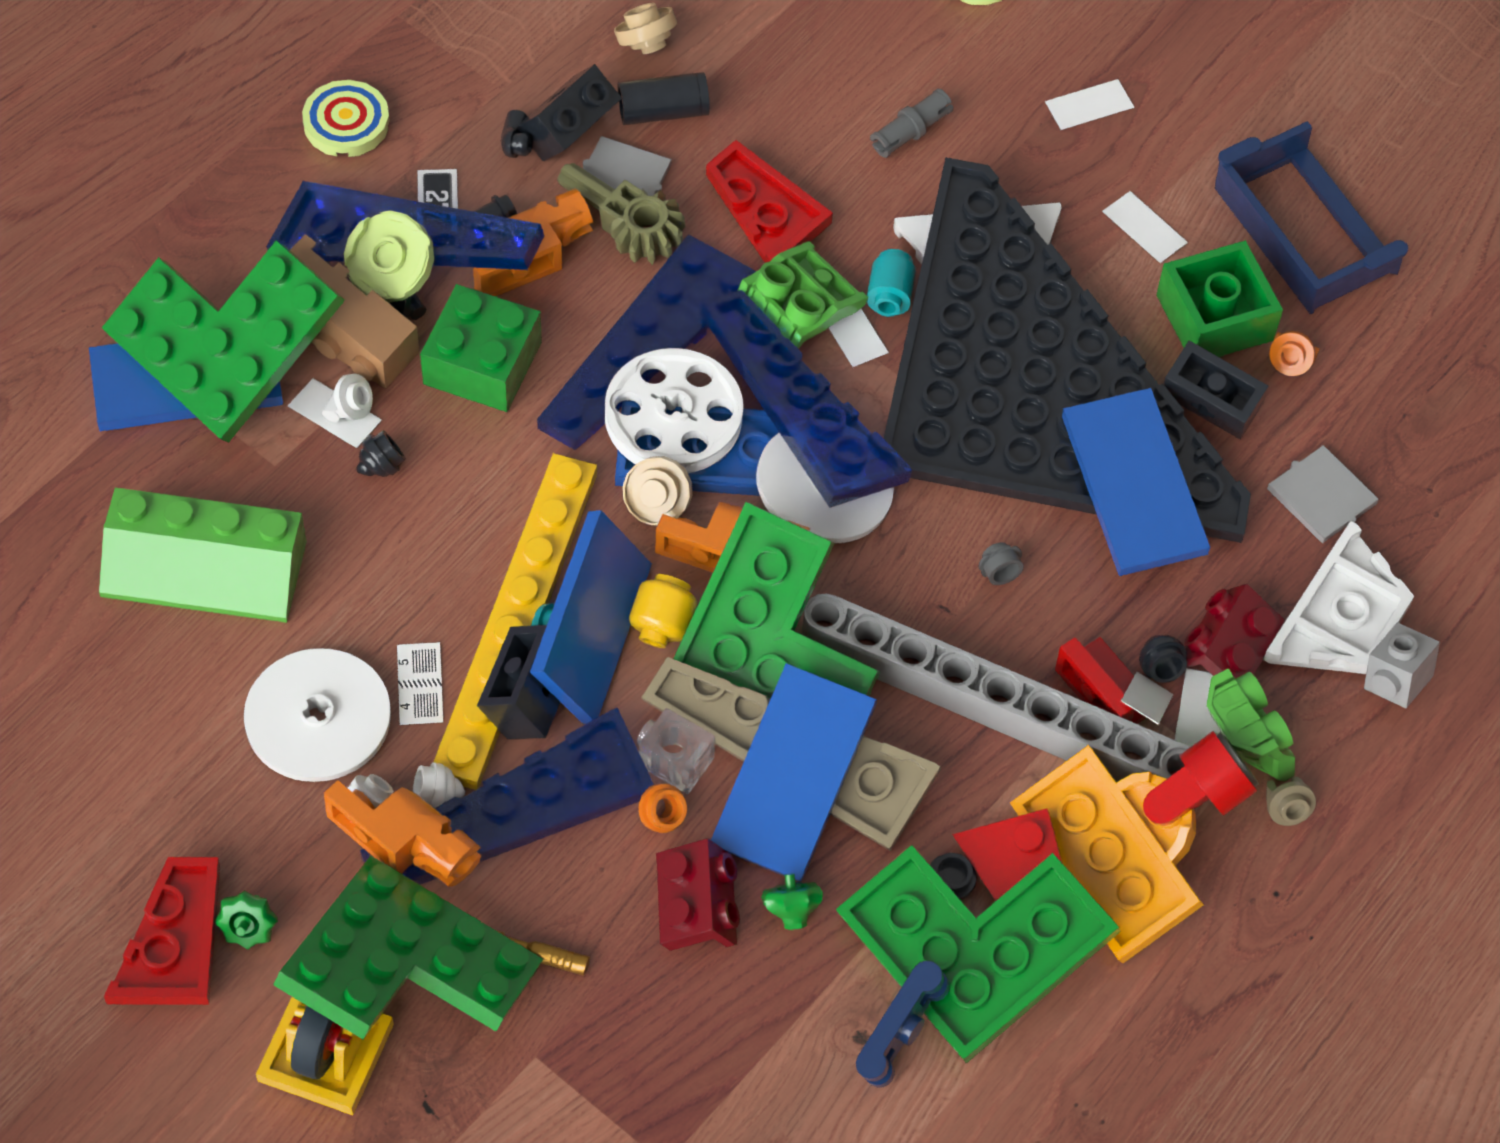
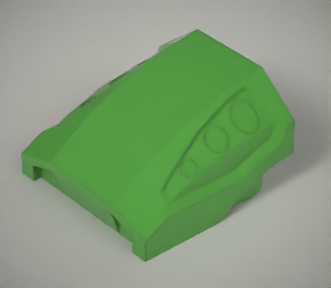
[737,241,868,349]
[1206,669,1295,781]

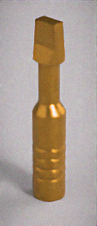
[496,930,590,976]

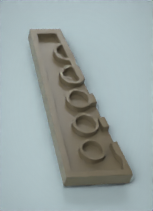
[641,657,941,851]

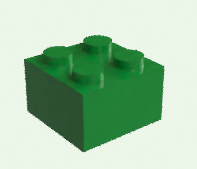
[1156,240,1283,357]
[420,284,542,412]

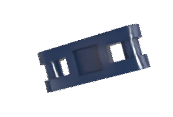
[856,961,950,1088]

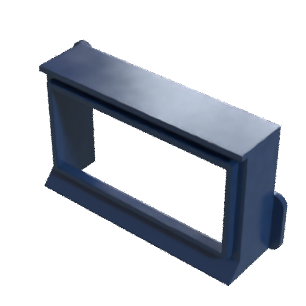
[1214,121,1408,314]

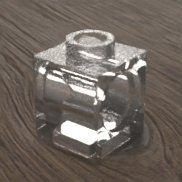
[636,708,716,794]

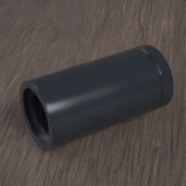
[617,72,710,125]

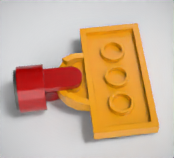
[1010,731,1259,963]

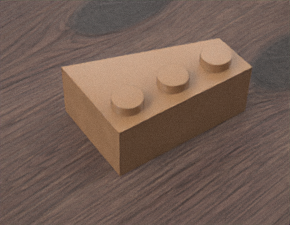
[290,234,419,389]

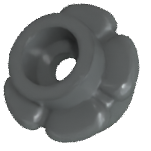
[978,542,1024,585]

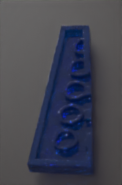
[266,181,545,270]
[537,234,756,450]
[700,290,912,508]
[360,708,654,885]

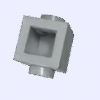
[1364,622,1440,708]

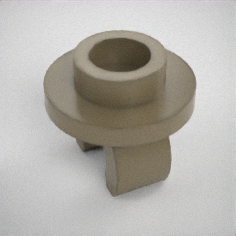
[1266,776,1316,826]

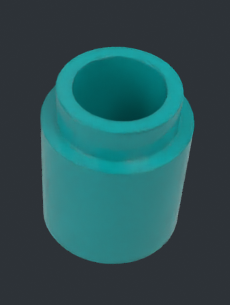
[867,249,916,317]

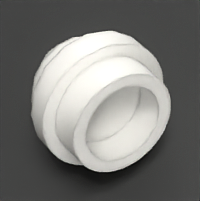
[413,762,465,811]

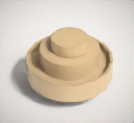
[614,3,677,54]
[623,456,693,526]

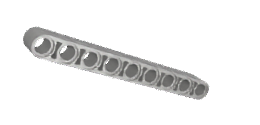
[802,593,1190,782]

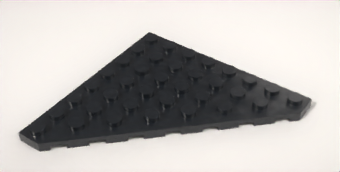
[877,157,1251,543]

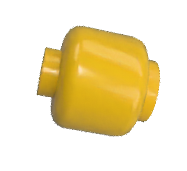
[629,574,698,648]

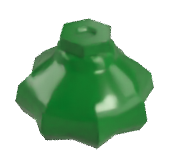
[761,873,823,930]
[214,890,278,950]

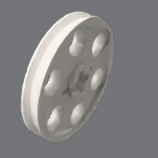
[605,348,743,473]

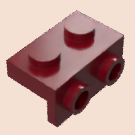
[1184,584,1285,678]
[656,838,740,951]

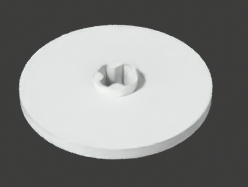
[756,422,894,543]
[244,648,391,782]

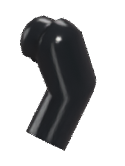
[500,110,532,158]

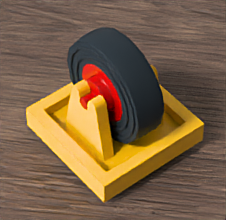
[256,997,394,1115]

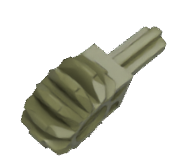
[557,163,686,265]

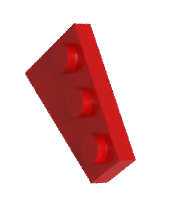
[706,140,833,263]
[952,808,1063,901]
[104,857,220,1005]

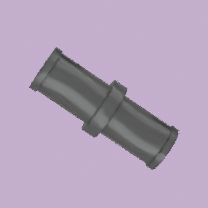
[870,88,954,158]

